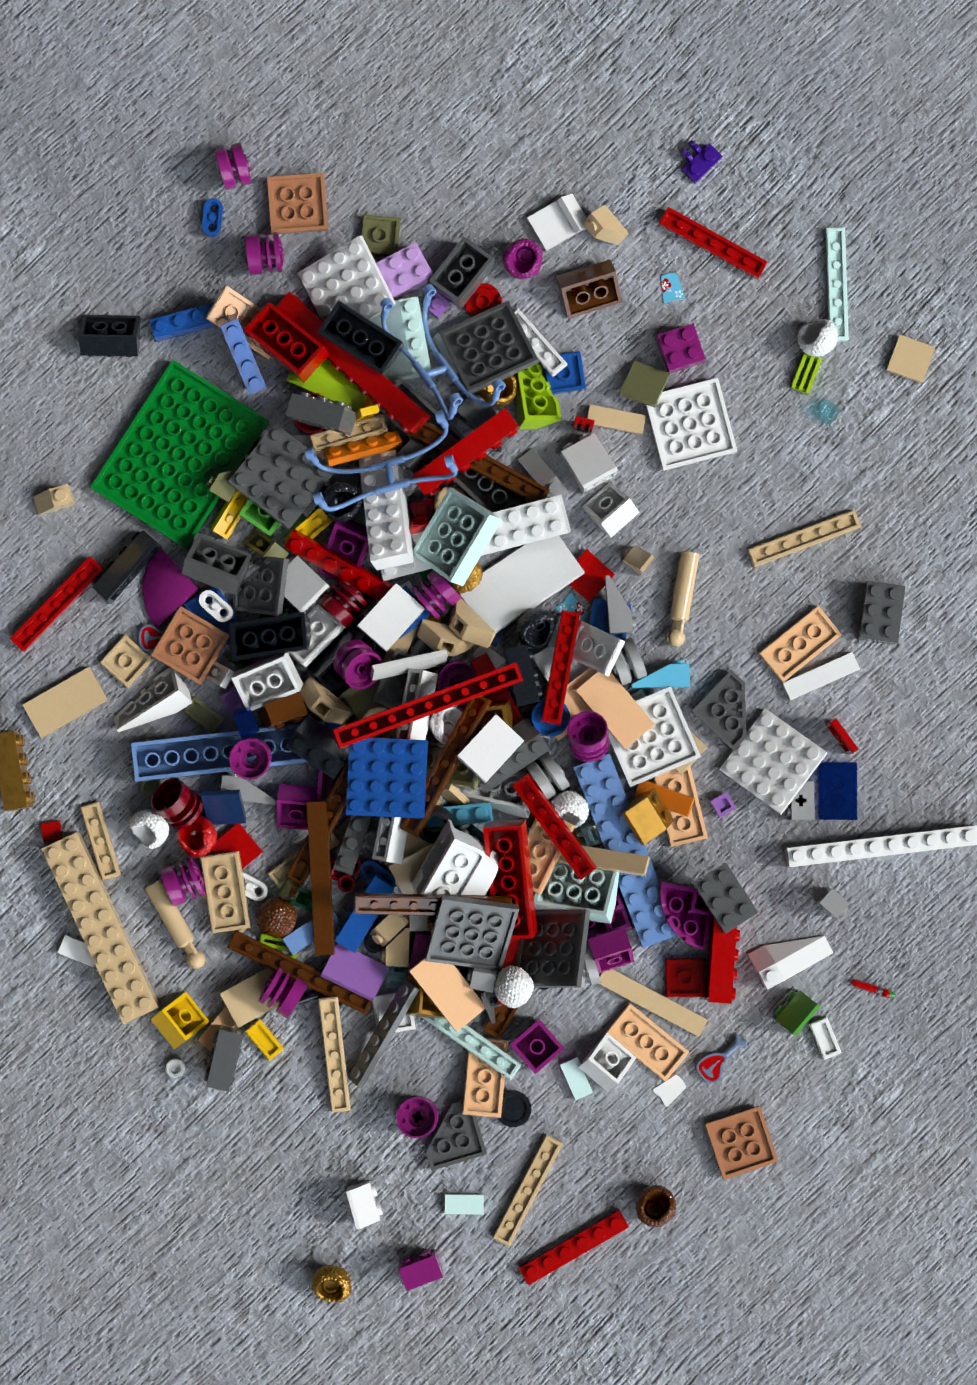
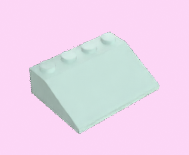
[370,296,431,382]
[413,487,502,586]
[534,862,619,924]

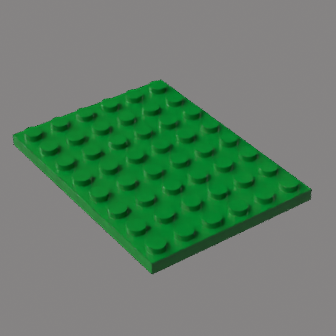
[90,360,270,549]

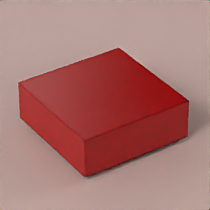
[409,514,430,535]
[41,821,63,843]

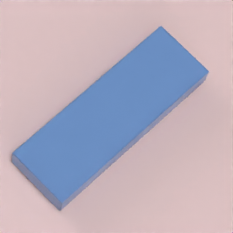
[282,911,341,955]

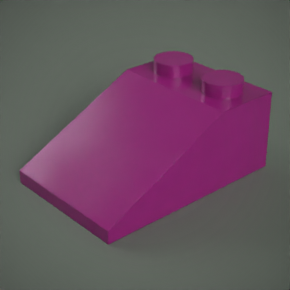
[318,520,369,581]

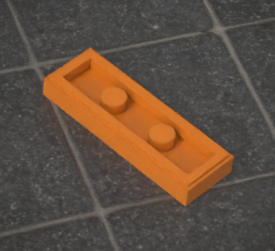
[634,780,695,816]

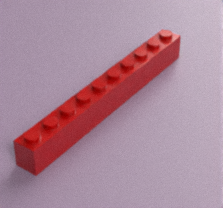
[276,292,430,434]
[331,662,523,749]

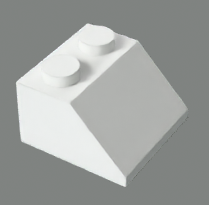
[582,482,639,537]
[579,1033,637,1092]
[346,1181,383,1230]

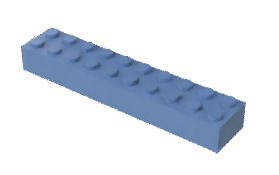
[131,721,325,782]
[573,754,677,948]

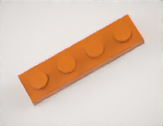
[323,431,403,466]

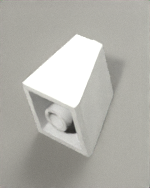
[561,433,618,493]
[284,556,331,615]

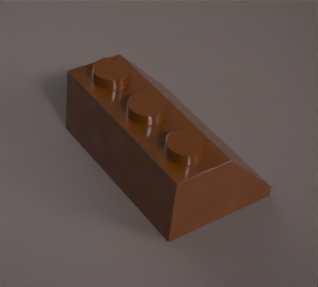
[556,260,622,319]

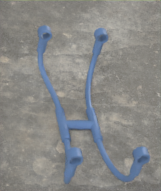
[380,284,506,420]
[305,410,458,512]

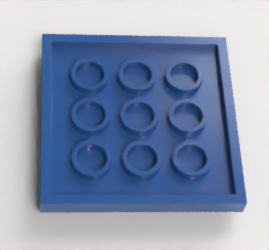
[346,738,428,819]

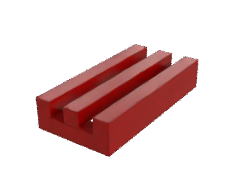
[573,416,595,433]

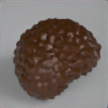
[256,896,297,939]
[636,1185,676,1227]

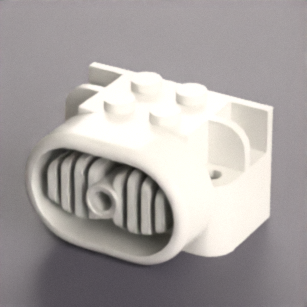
[412,819,500,896]

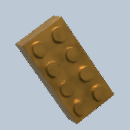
[0,730,35,811]

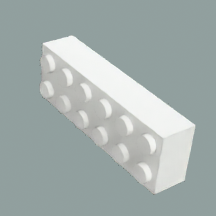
[359,450,414,570]

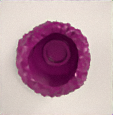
[503,238,543,279]

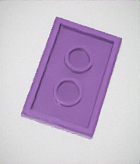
[321,943,390,1002]

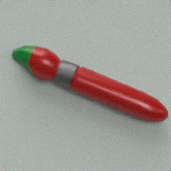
[850,980,896,998]

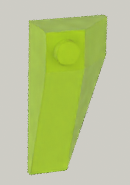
[287,358,367,411]
[514,363,562,429]

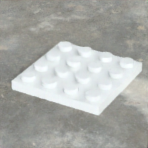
[298,236,396,321]
[646,378,737,471]
[608,686,701,787]
[719,709,827,815]

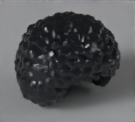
[323,481,363,523]
[516,608,556,648]

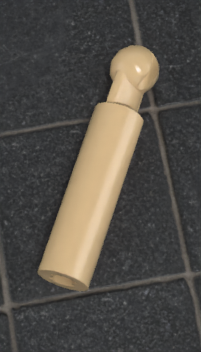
[666,551,700,647]
[145,879,206,969]

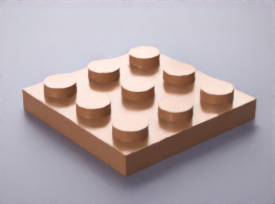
[267,173,329,235]
[151,606,230,685]
[705,1105,779,1180]

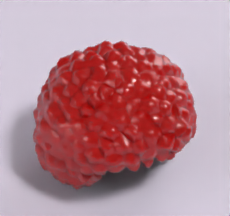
[176,816,217,858]

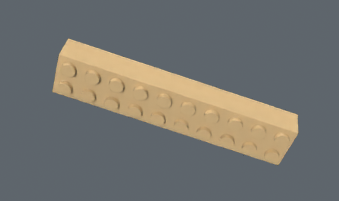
[42,832,161,1024]

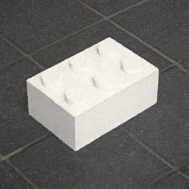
[231,653,303,712]

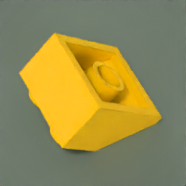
[151,992,210,1050]

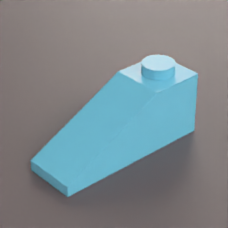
[631,660,690,689]

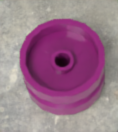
[215,142,252,190]
[333,640,383,689]

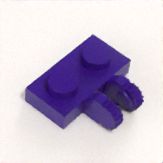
[680,140,723,184]

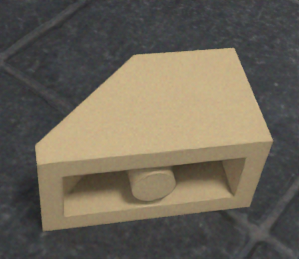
[582,205,629,245]
[33,484,76,515]
[622,545,654,575]
[370,915,409,947]
[382,927,410,967]

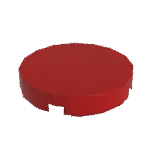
[464,283,502,317]

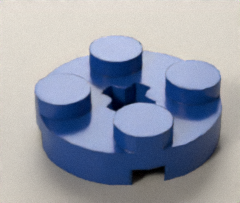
[531,699,570,737]

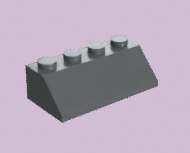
[478,718,550,793]

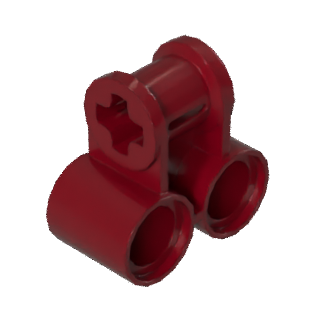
[330,858,362,893]

